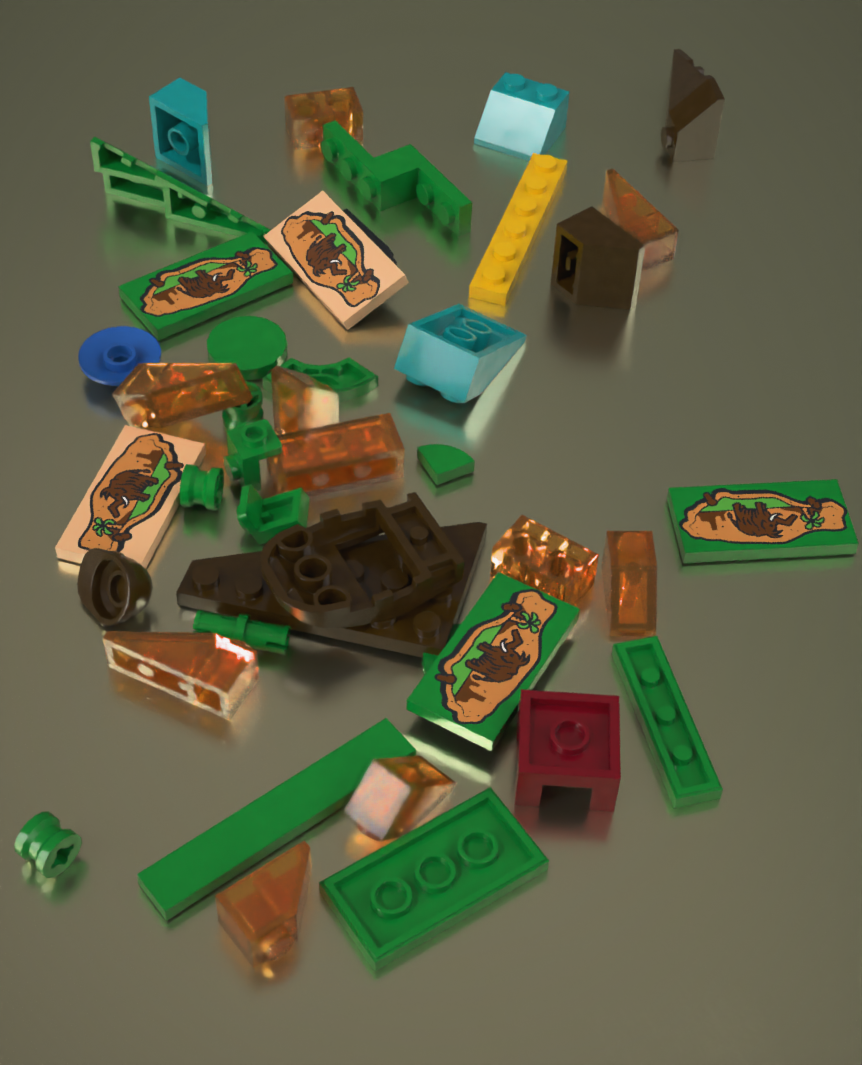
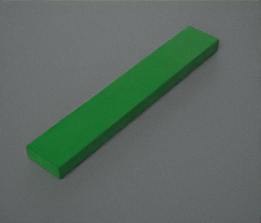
[137,718,416,921]

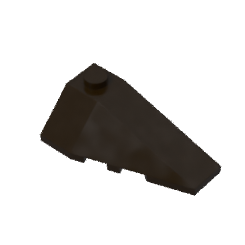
[661,49,725,162]

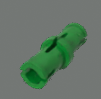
[192,610,291,656]

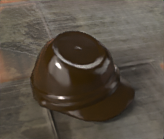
[77,548,153,626]

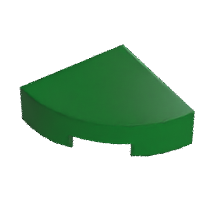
[417,444,475,485]

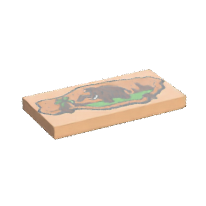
[263,191,409,330]
[55,425,206,569]

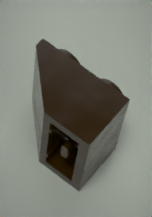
[551,206,646,310]

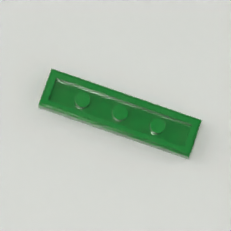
[611,636,723,808]

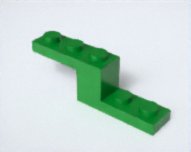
[321,120,472,237]

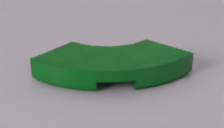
[262,357,378,404]

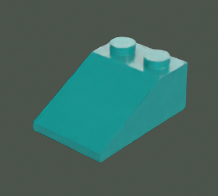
[394,304,527,403]

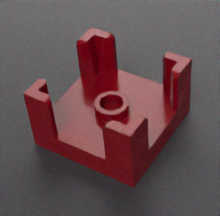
[514,689,621,812]

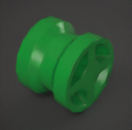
[221,381,264,430]
[180,464,224,511]
[14,811,82,878]

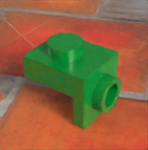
[223,419,282,491]
[236,484,310,545]

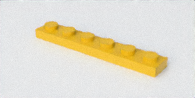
[469,153,568,306]

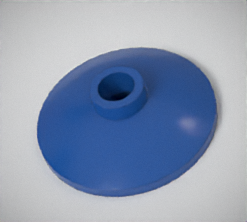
[78,326,161,386]

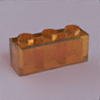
[266,413,405,497]

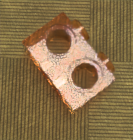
[284,87,363,150]
[490,515,599,607]

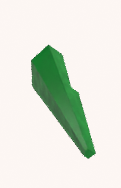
[90,136,271,244]

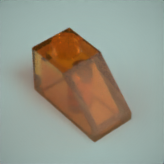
[271,366,339,450]
[601,531,657,636]
[344,755,457,841]
[215,840,312,969]

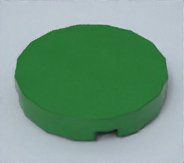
[207,316,288,381]

